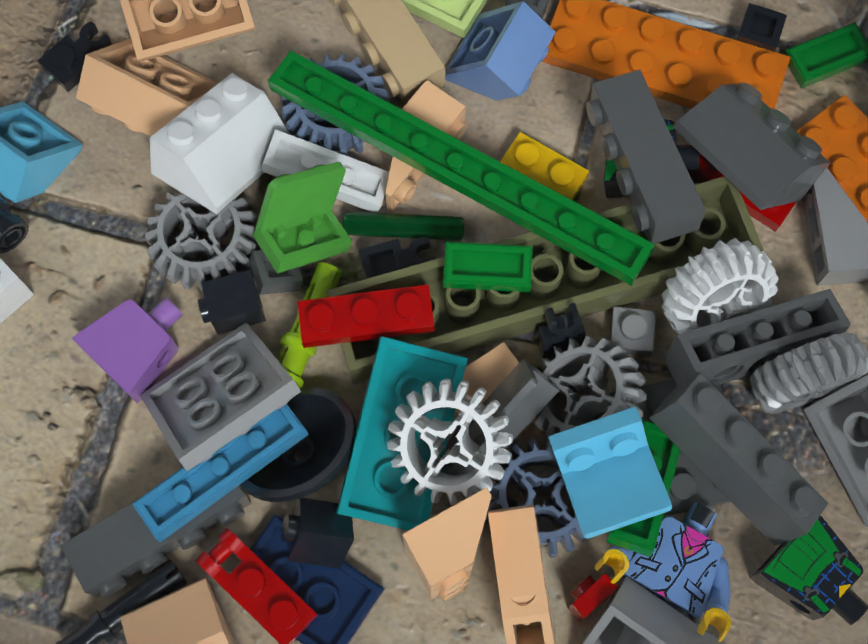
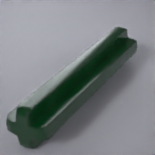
[342,211,465,241]

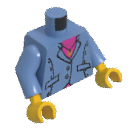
[594,502,732,642]

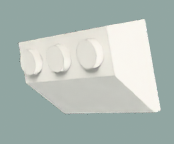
[150,73,290,214]

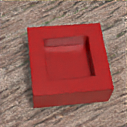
[568,573,618,621]

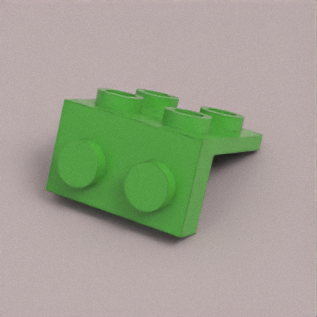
[253,162,352,274]

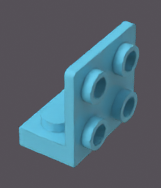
[548,406,672,539]

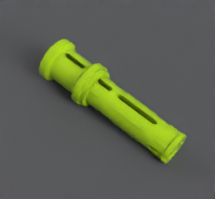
[277,262,342,388]

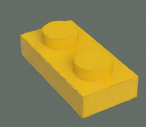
[500,132,590,201]

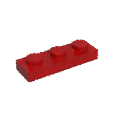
[297,284,435,348]

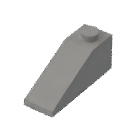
[802,168,868,286]

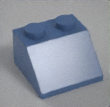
[445,1,556,101]

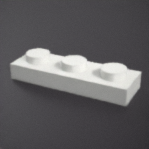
[261,129,389,213]

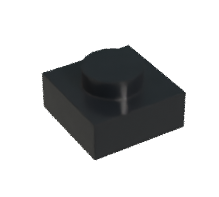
[736,3,787,52]

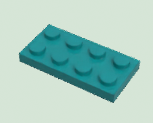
[336,336,468,531]

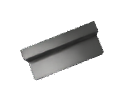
[441,358,559,475]

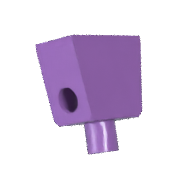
[72,297,183,403]

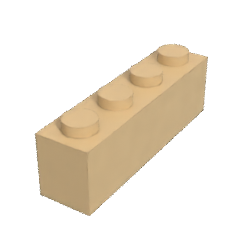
[329,0,445,107]

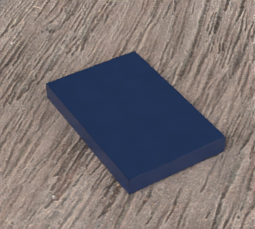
[250,514,385,644]

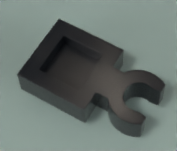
[37,22,112,92]
[358,237,435,279]
[539,303,586,361]

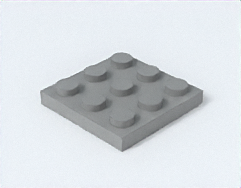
[140,322,301,472]

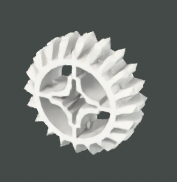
[661,238,779,334]
[387,379,513,505]

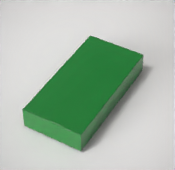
[783,22,868,88]
[443,242,533,292]

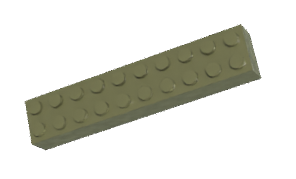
[326,176,764,384]

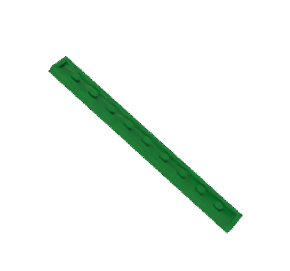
[268,51,655,286]

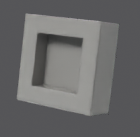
[609,307,656,356]

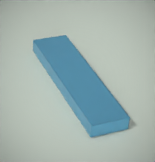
[132,404,309,543]

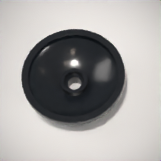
[240,388,357,502]

